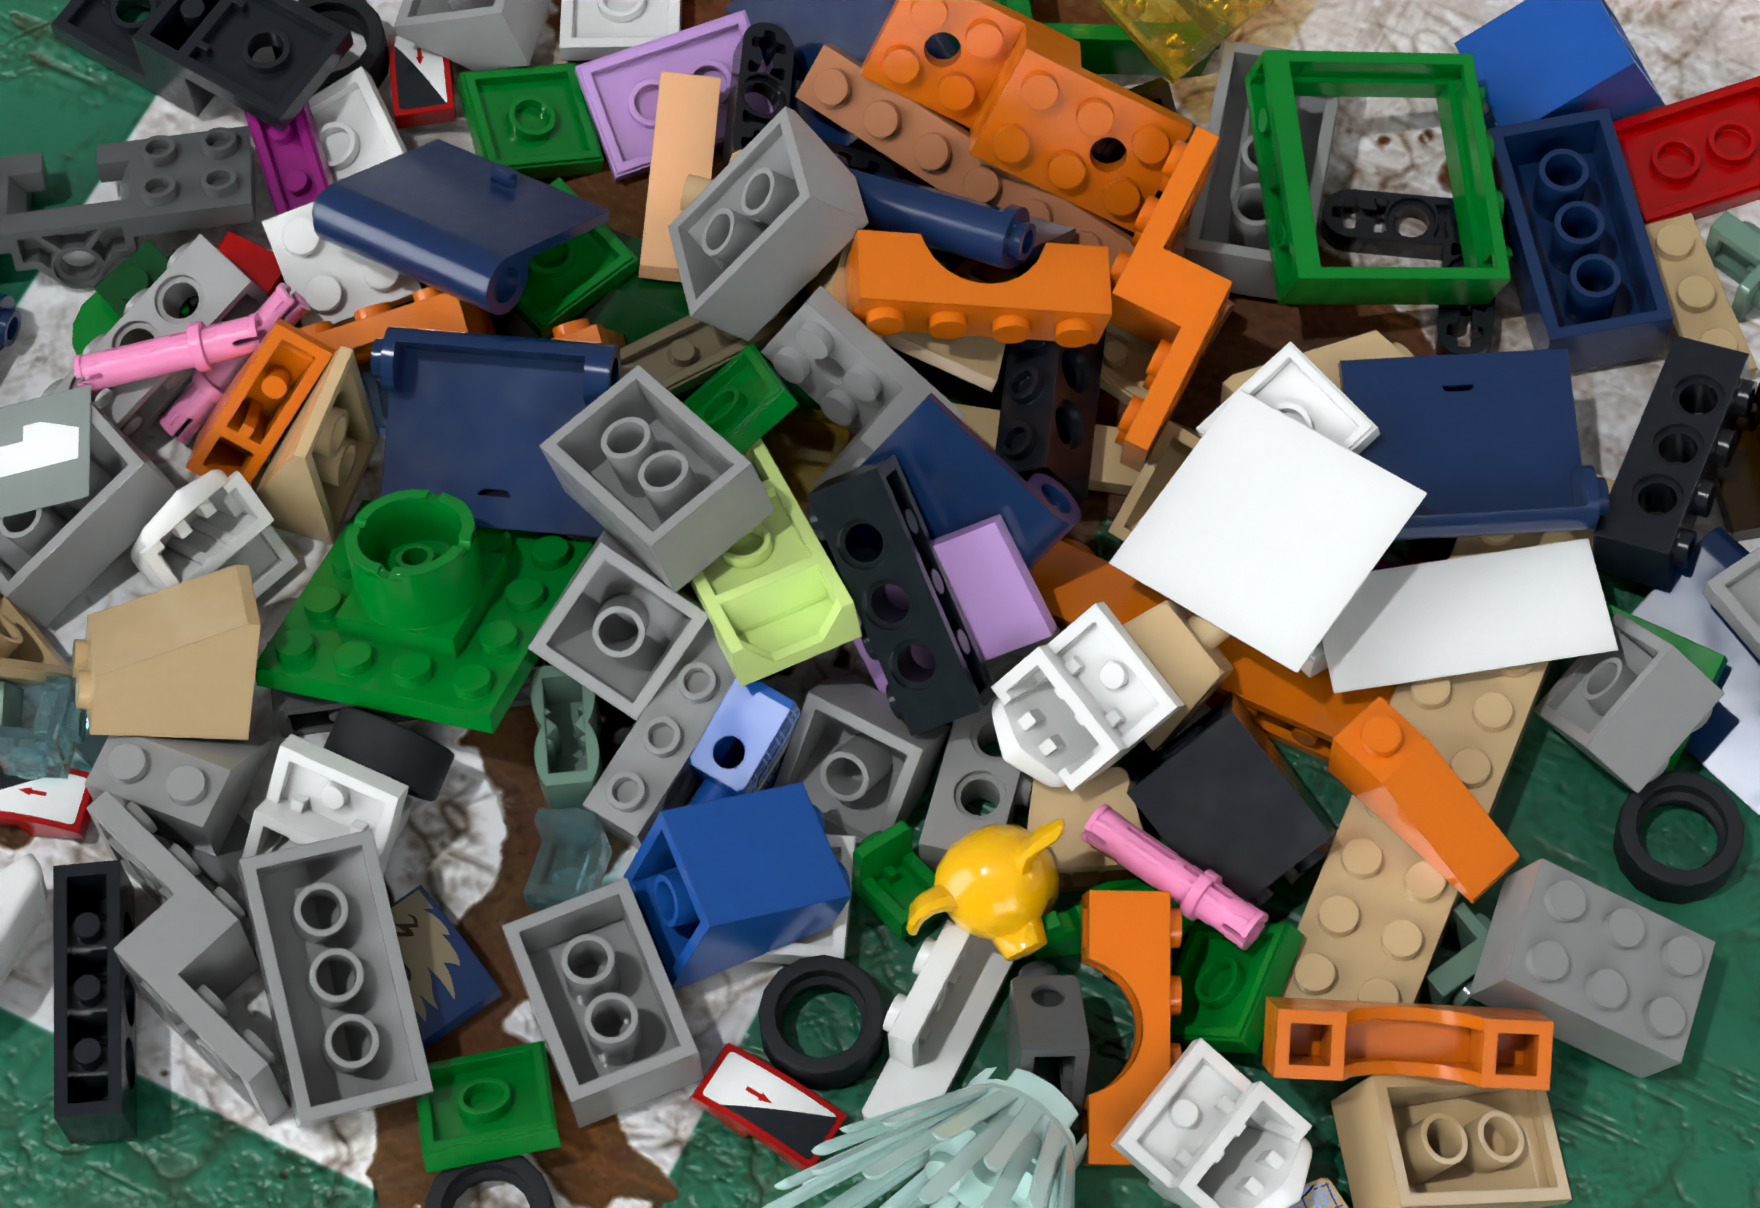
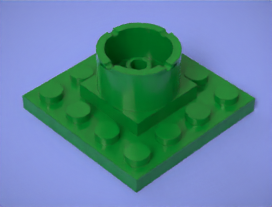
[255,489,594,734]

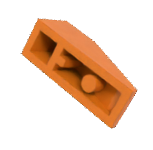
[185,318,335,485]
[1328,696,1520,904]

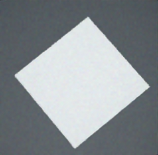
[1109,388,1427,673]

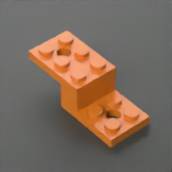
[860,0,1193,233]
[1108,126,1232,472]
[299,287,626,367]

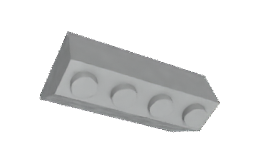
[237,829,434,1128]

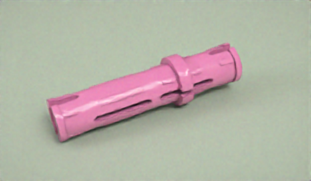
[158,283,311,445]
[73,312,266,393]
[1081,804,1268,950]

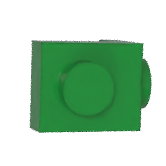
[852,820,946,940]

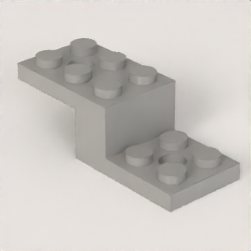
[761,285,965,488]
[86,790,289,1126]

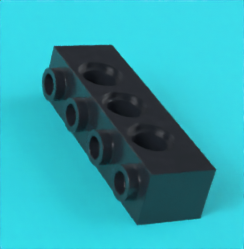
[995,257,1106,502]
[1593,336,1757,590]
[807,453,996,736]
[53,860,137,1144]

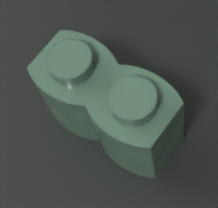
[530,665,604,816]

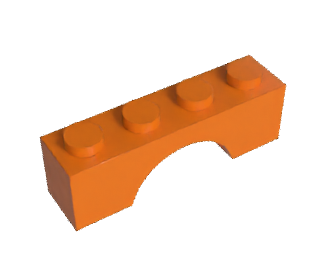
[845,229,1112,348]
[1080,890,1182,1166]
[1262,997,1554,1091]

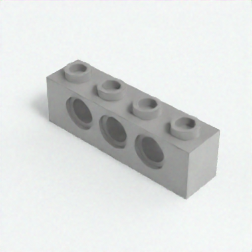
[41,234,269,443]
[582,618,766,850]
[919,628,1061,872]

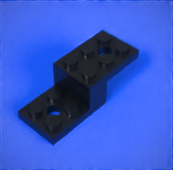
[51,0,354,132]

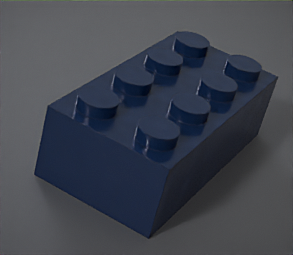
[1487,107,1673,372]

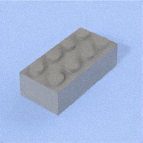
[1184,40,1341,300]

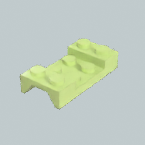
[689,438,862,687]

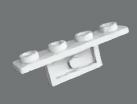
[862,920,1016,1120]

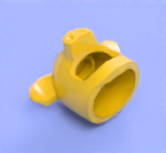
[906,818,1065,961]

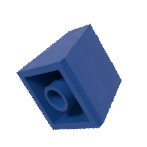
[1454,0,1666,129]
[623,782,852,990]

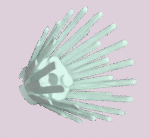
[762,1067,1088,1208]

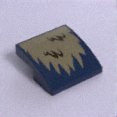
[390,885,502,1050]

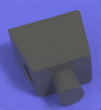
[1006,961,1090,1129]

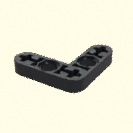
[723,22,898,178]
[1321,189,1496,355]

